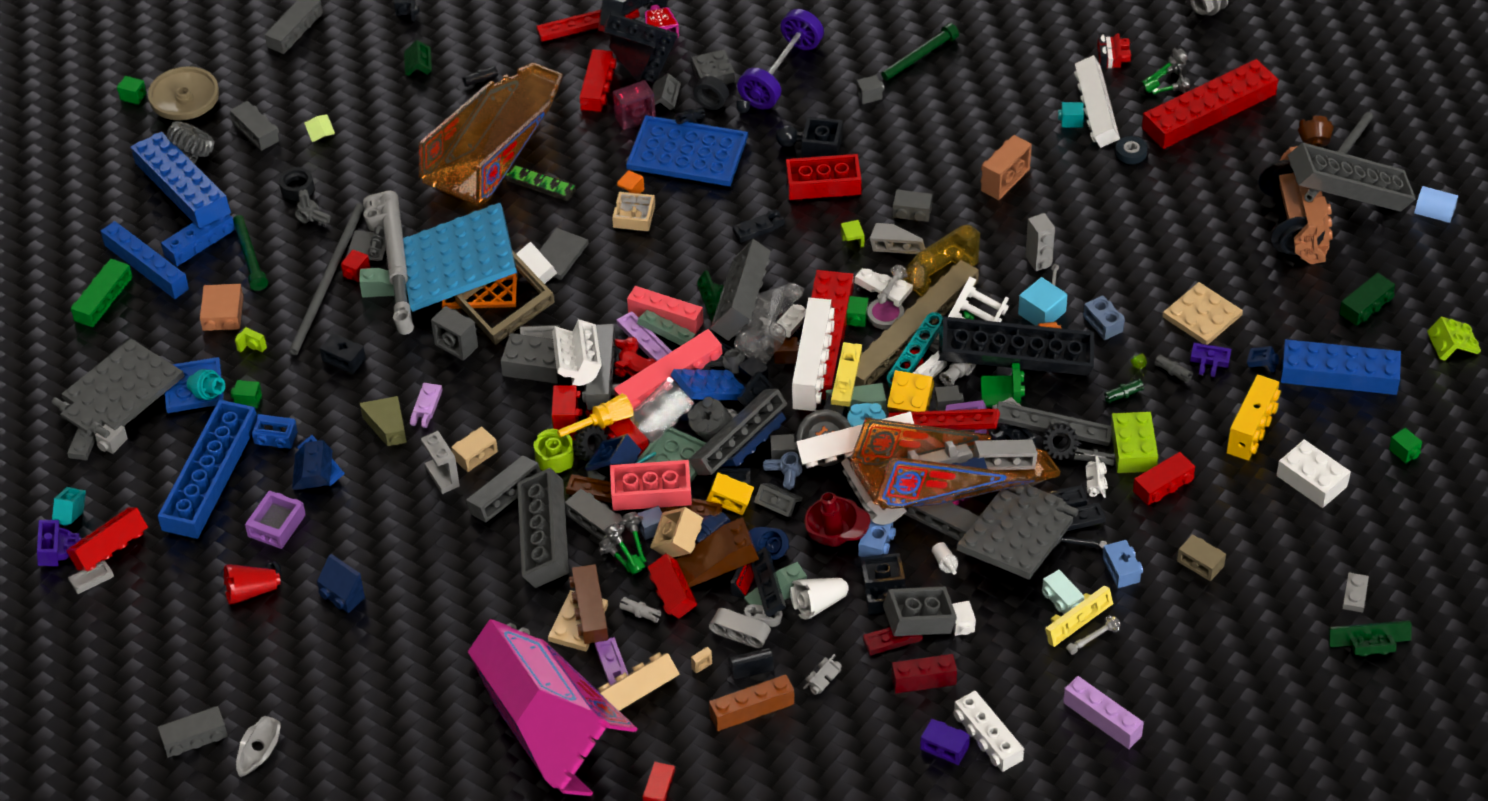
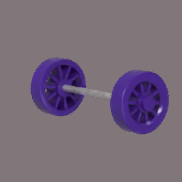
[737,9,824,109]

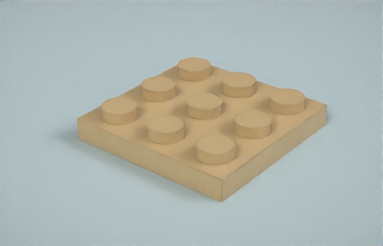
[1163,282,1243,345]

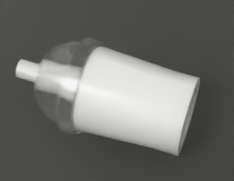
[932,542,958,575]

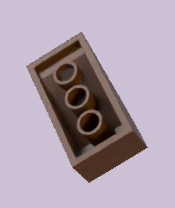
[676,517,759,587]

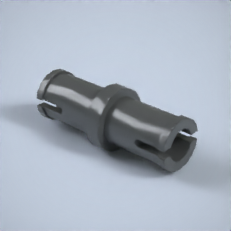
[1155,354,1193,382]
[1074,448,1115,466]

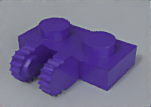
[1190,343,1232,377]

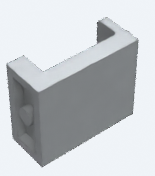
[421,431,460,494]

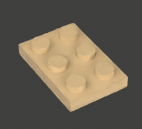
[548,590,608,652]

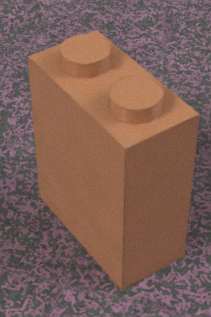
[200,284,244,331]

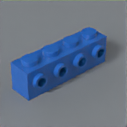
[161,214,235,266]

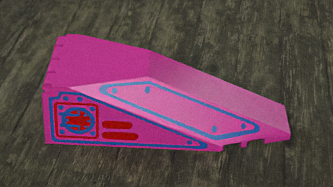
[468,619,638,796]

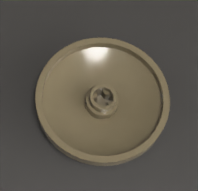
[148,67,219,120]

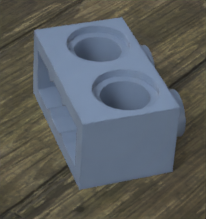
[1083,295,1125,340]

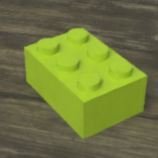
[1111,412,1158,473]

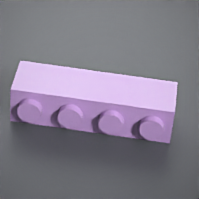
[1063,676,1144,749]

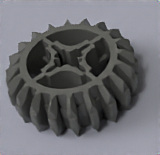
[167,121,215,157]

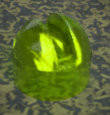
[1130,353,1147,369]

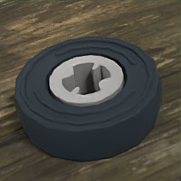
[1115,136,1148,164]

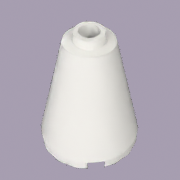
[790,578,849,620]

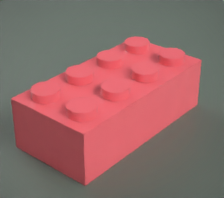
[610,460,692,511]

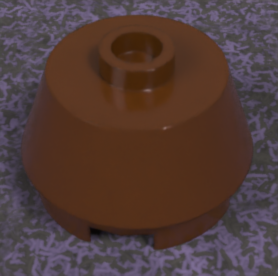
[1297,116,1334,147]

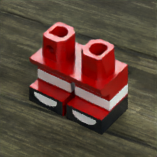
[1097,33,1131,68]

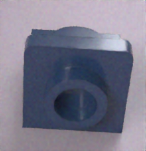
[1247,346,1279,372]

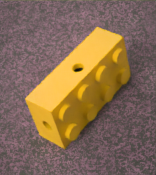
[1227,374,1281,461]

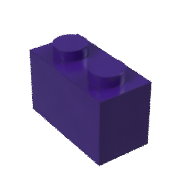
[920,719,970,765]

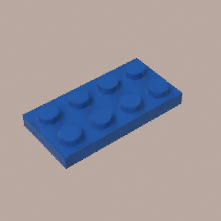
[671,369,744,400]

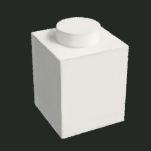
[952,601,976,636]

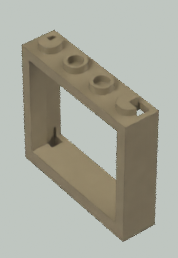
[454,250,555,345]

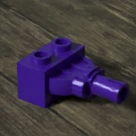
[37,520,83,566]

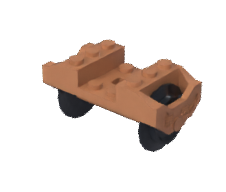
[1258,146,1333,264]

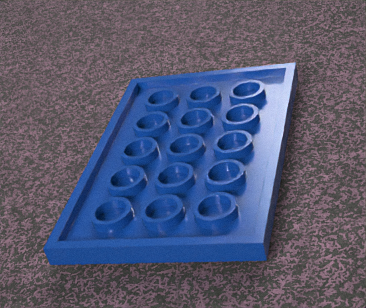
[626,115,748,186]

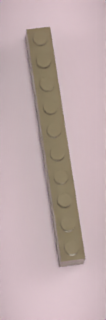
[855,260,979,386]

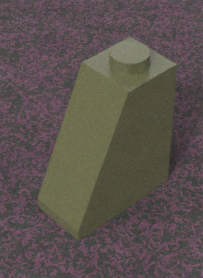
[360,396,407,446]

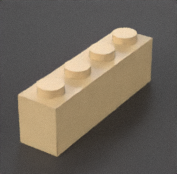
[598,652,680,711]

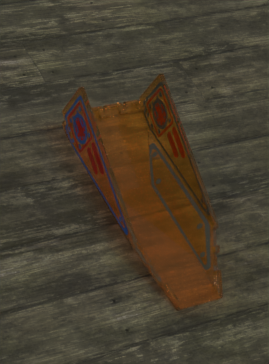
[419,62,563,206]
[850,417,1061,509]

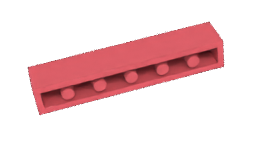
[614,329,723,411]

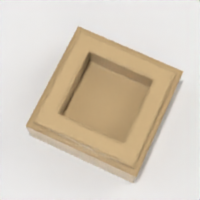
[691,647,712,673]

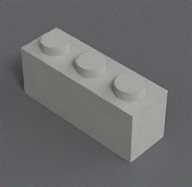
[1025,213,1055,271]
[973,440,1037,470]

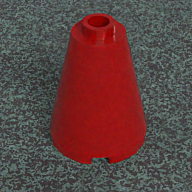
[223,564,280,604]

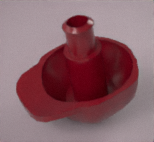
[804,492,871,547]

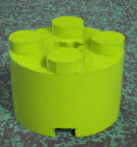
[534,429,574,473]

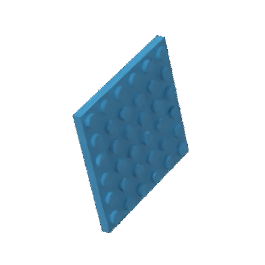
[403,203,517,312]

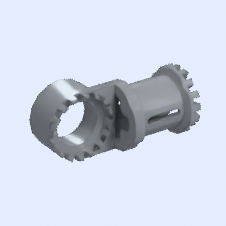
[939,363,976,386]

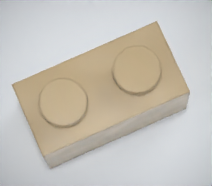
[451,426,498,472]

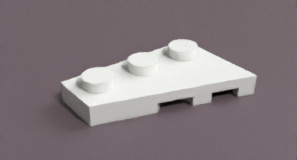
[854,268,913,308]

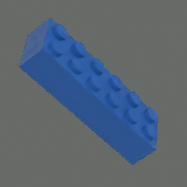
[1281,339,1401,395]

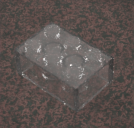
[629,377,694,443]

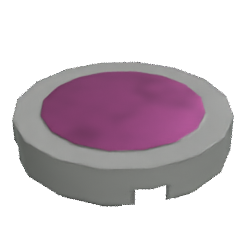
[867,299,904,329]

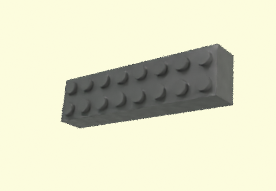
[1288,142,1416,212]

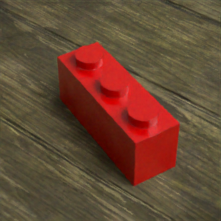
[1133,452,1195,506]
[648,553,698,619]

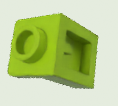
[235,327,267,352]

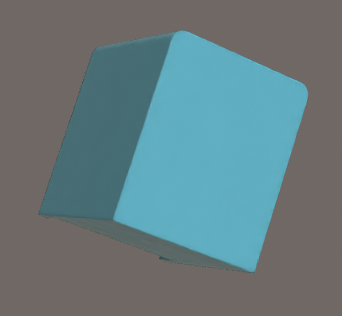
[1018,277,1067,326]

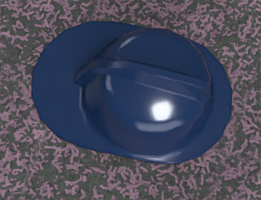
[749,527,789,560]

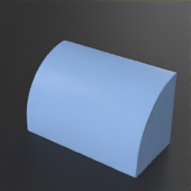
[1414,186,1458,223]

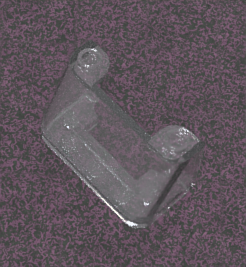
[734,283,805,364]

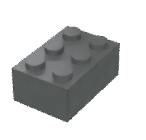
[501,333,560,384]
[883,587,957,636]

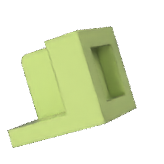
[304,114,335,142]

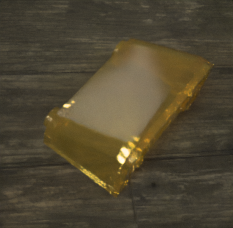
[903,225,980,297]

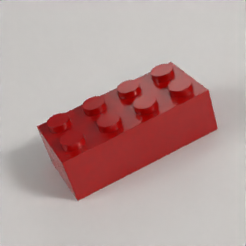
[786,154,861,200]

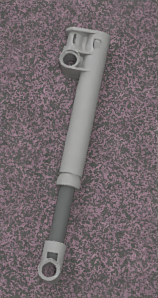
[363,191,414,335]

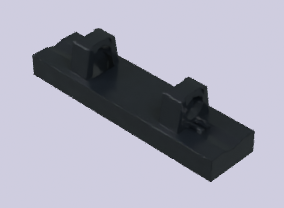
[751,547,786,617]

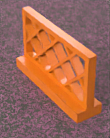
[442,271,518,309]

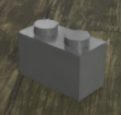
[893,190,932,222]

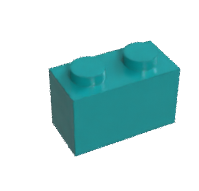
[52,487,86,525]

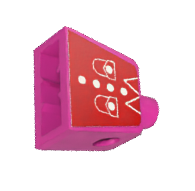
[645,5,679,37]

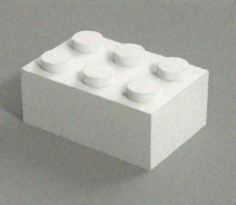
[1276,440,1351,508]

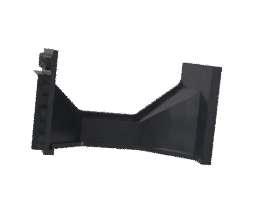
[598,0,678,83]

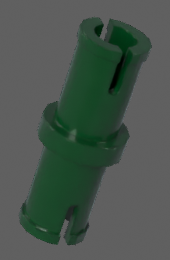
[1104,379,1144,404]

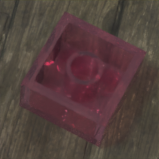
[613,80,655,130]

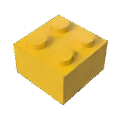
[887,370,934,413]

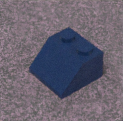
[585,434,642,471]
[292,440,333,490]
[317,554,365,613]

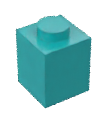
[1058,102,1084,128]

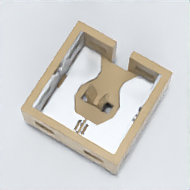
[612,192,655,231]

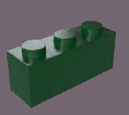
[1339,273,1395,326]

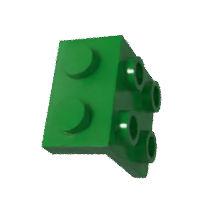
[981,363,1025,407]

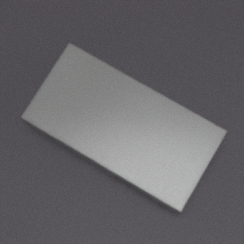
[68,560,114,594]

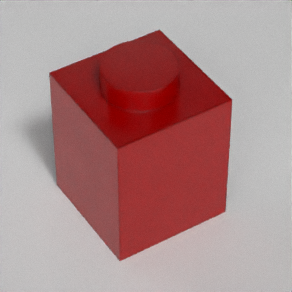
[341,249,370,282]

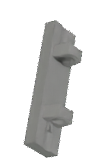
[892,440,973,476]

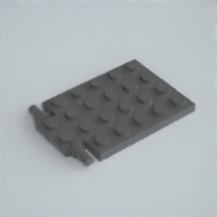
[52,338,185,438]
[957,481,1079,580]

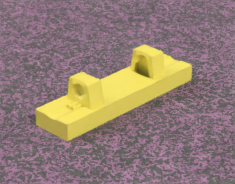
[831,342,862,407]
[1045,585,1113,647]

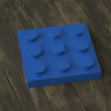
[165,357,224,413]

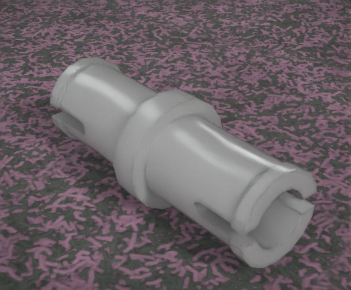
[620,597,661,623]

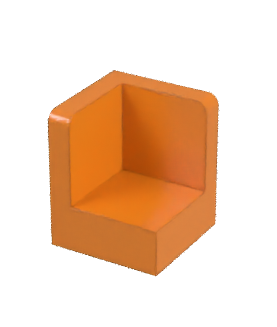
[617,170,644,194]

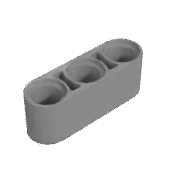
[709,608,771,648]

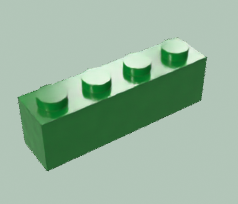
[71,259,133,327]

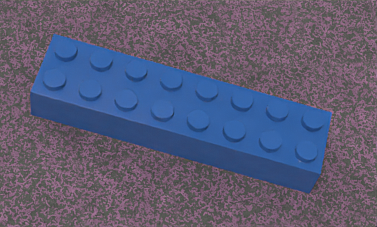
[130,132,231,228]
[158,400,257,539]

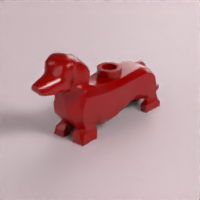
[614,337,665,396]

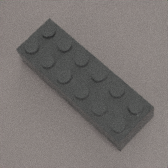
[710,239,771,341]
[517,468,569,588]

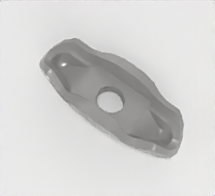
[236,716,281,777]

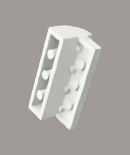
[552,319,602,386]

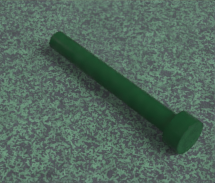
[881,23,959,81]
[233,215,268,291]

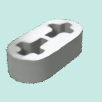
[743,604,782,627]

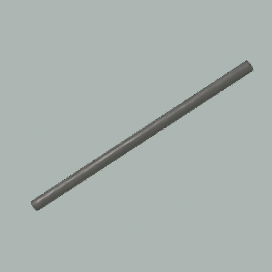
[1304,112,1373,202]
[289,203,364,355]

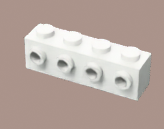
[953,690,1024,772]

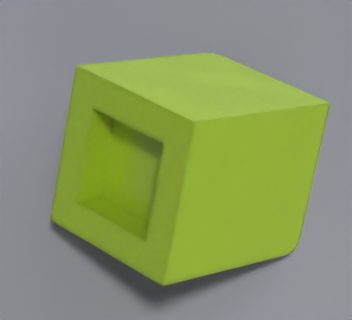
[841,220,864,248]

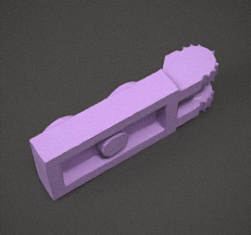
[410,383,443,428]

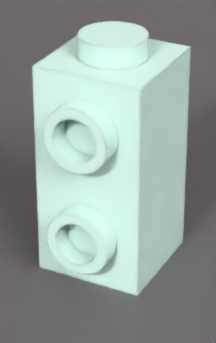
[1042,570,1084,614]

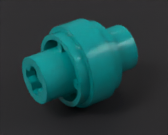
[187,369,225,400]

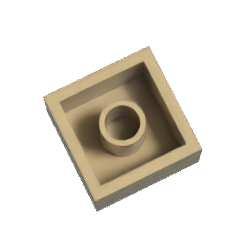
[650,507,703,557]

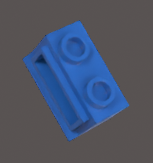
[252,414,298,449]

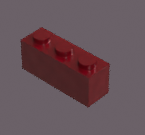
[892,654,957,694]

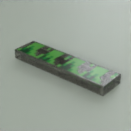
[505,164,577,201]

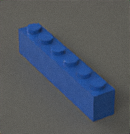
[101,221,189,299]

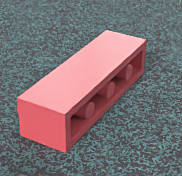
[627,286,704,334]

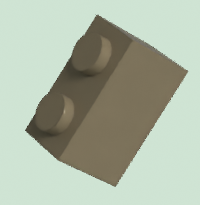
[1177,534,1226,581]

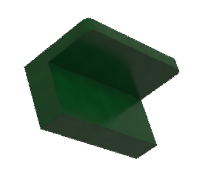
[404,40,432,76]

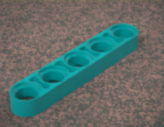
[887,312,942,388]

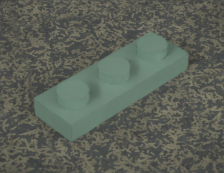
[637,310,696,346]

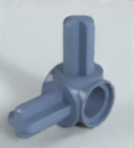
[763,452,802,490]

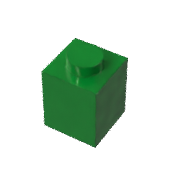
[117,76,147,104]
[847,296,868,327]
[231,380,262,409]
[1389,428,1422,463]

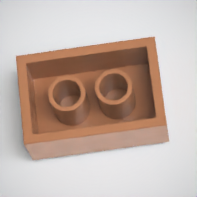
[981,135,1032,200]

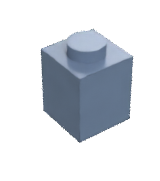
[637,506,662,540]

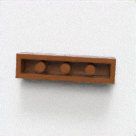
[709,674,794,731]

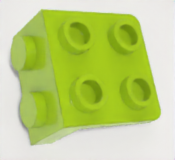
[1427,316,1481,360]

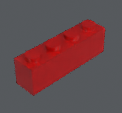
[580,49,616,112]
[585,403,649,457]
[66,507,148,572]

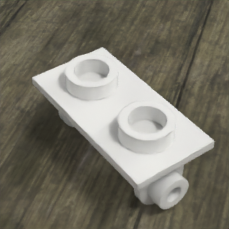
[1086,456,1108,498]

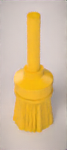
[557,393,634,438]

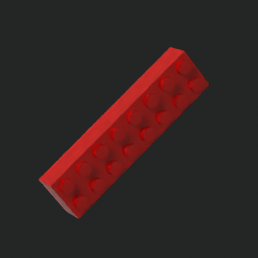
[1142,59,1278,149]
[811,270,854,400]

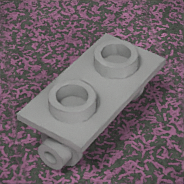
[803,654,842,695]

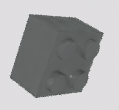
[431,306,478,361]

